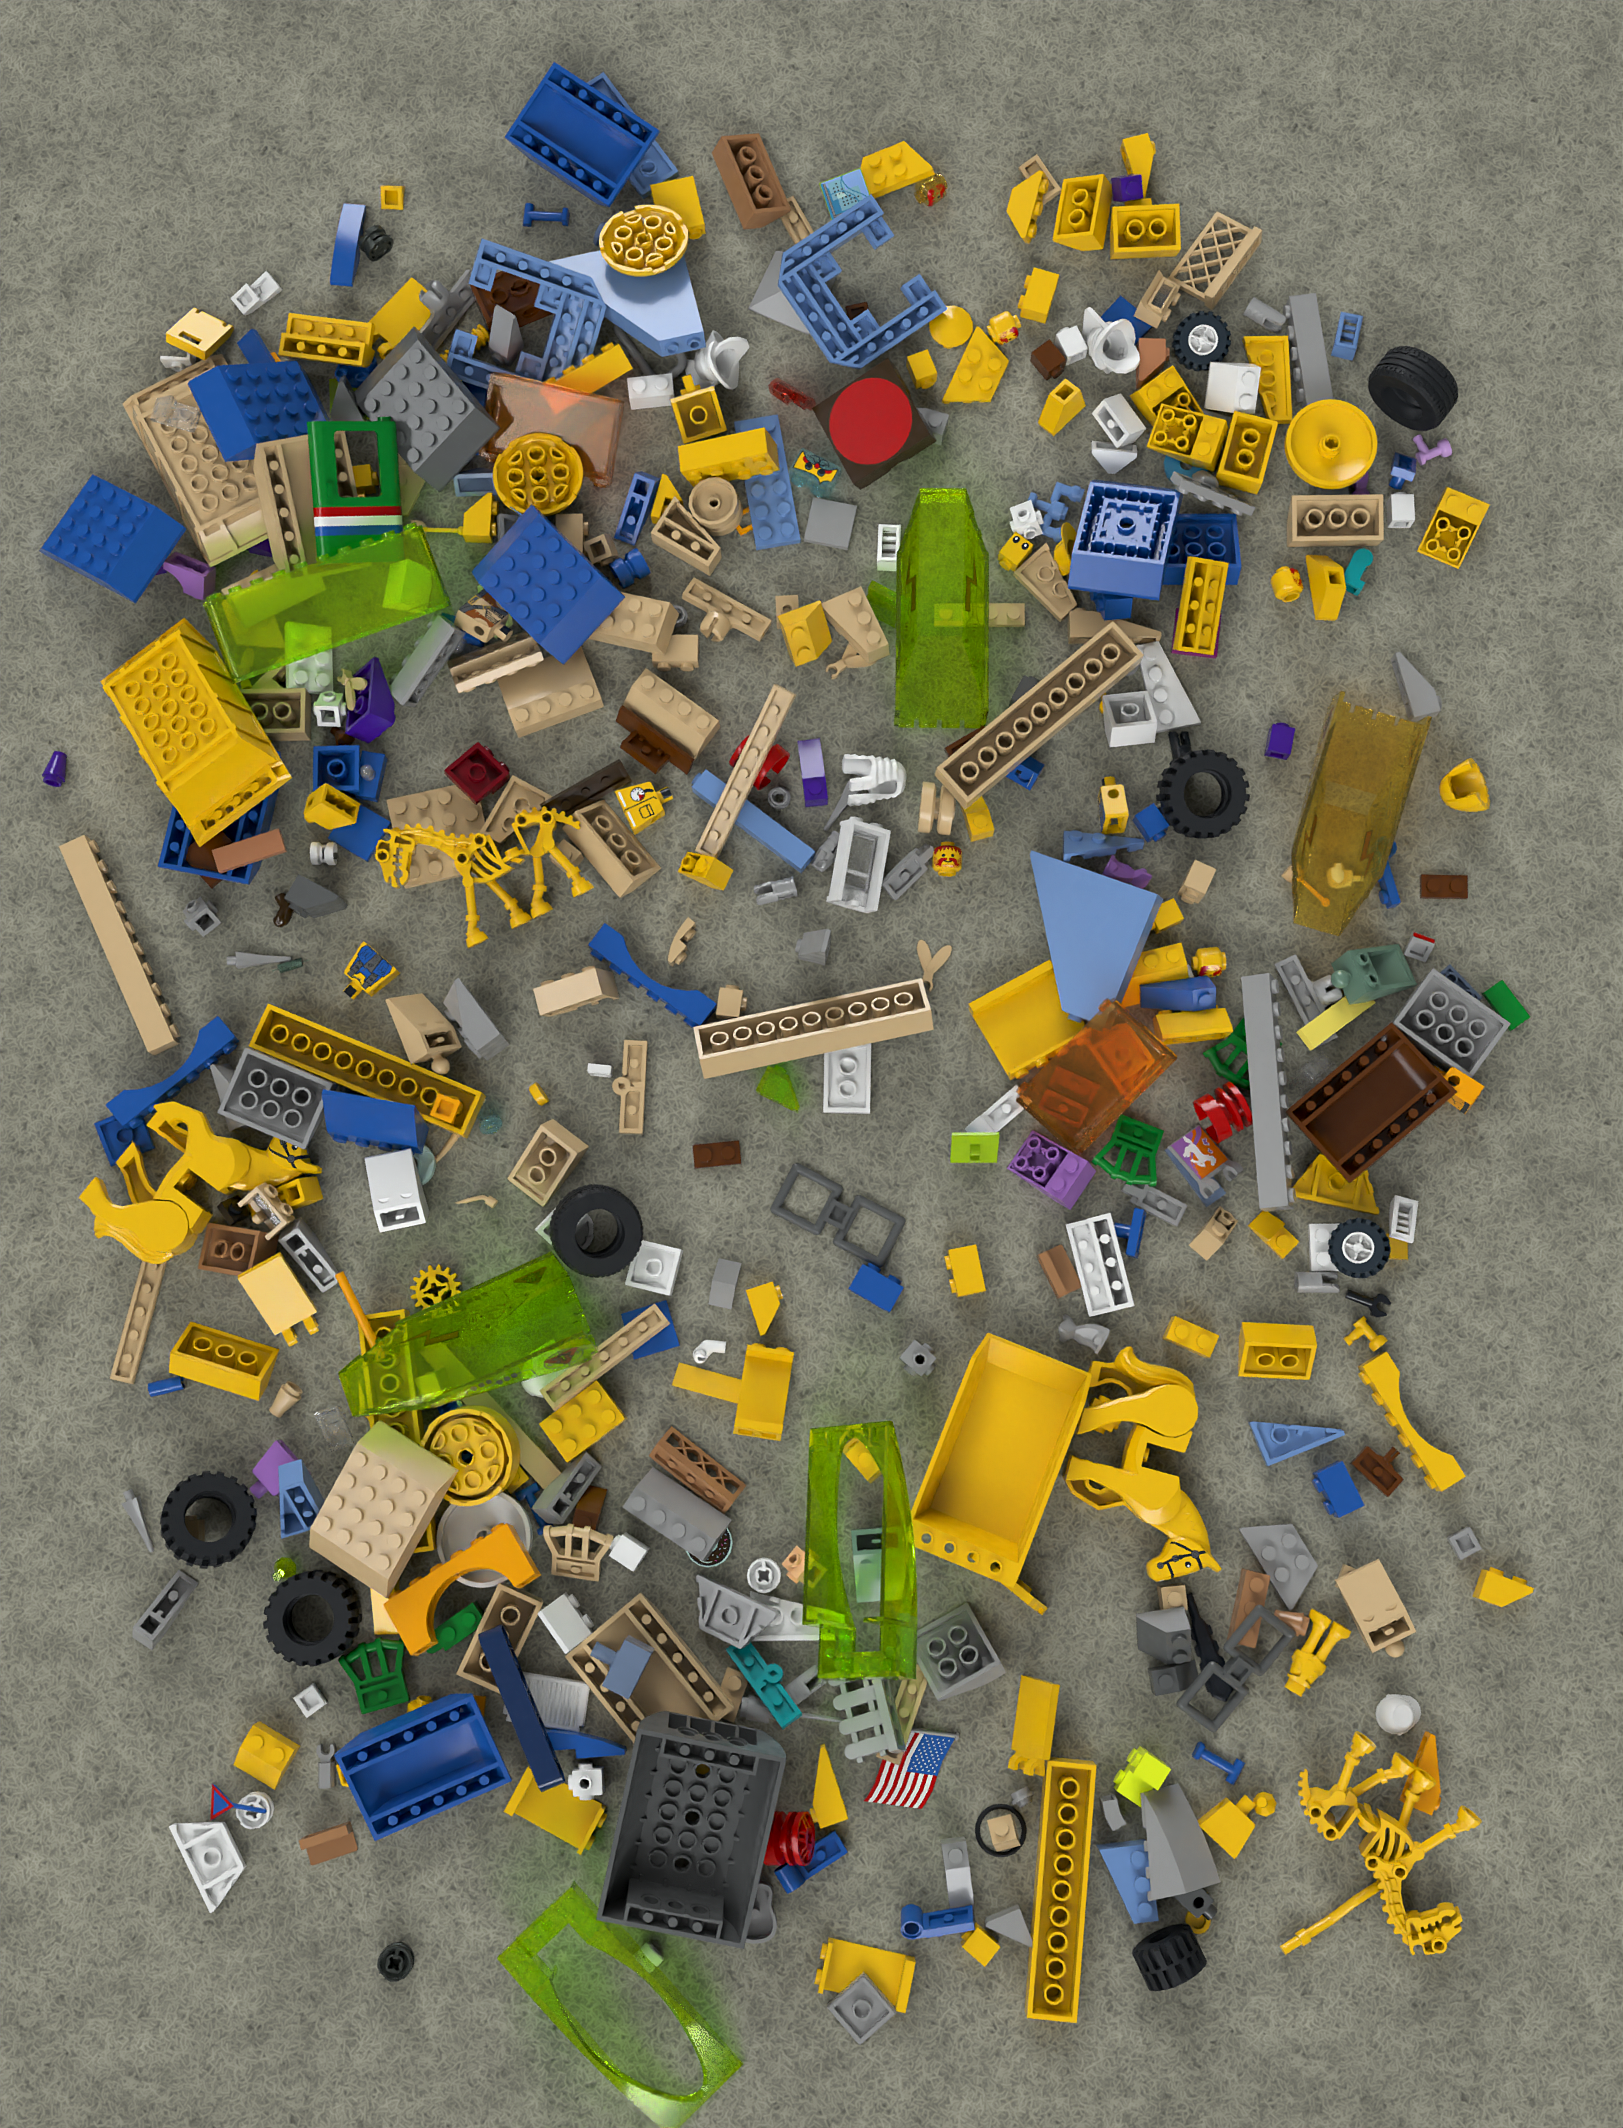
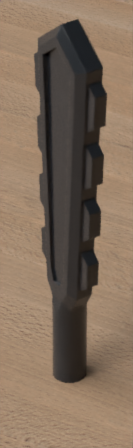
[1186,1592,1233,1702]

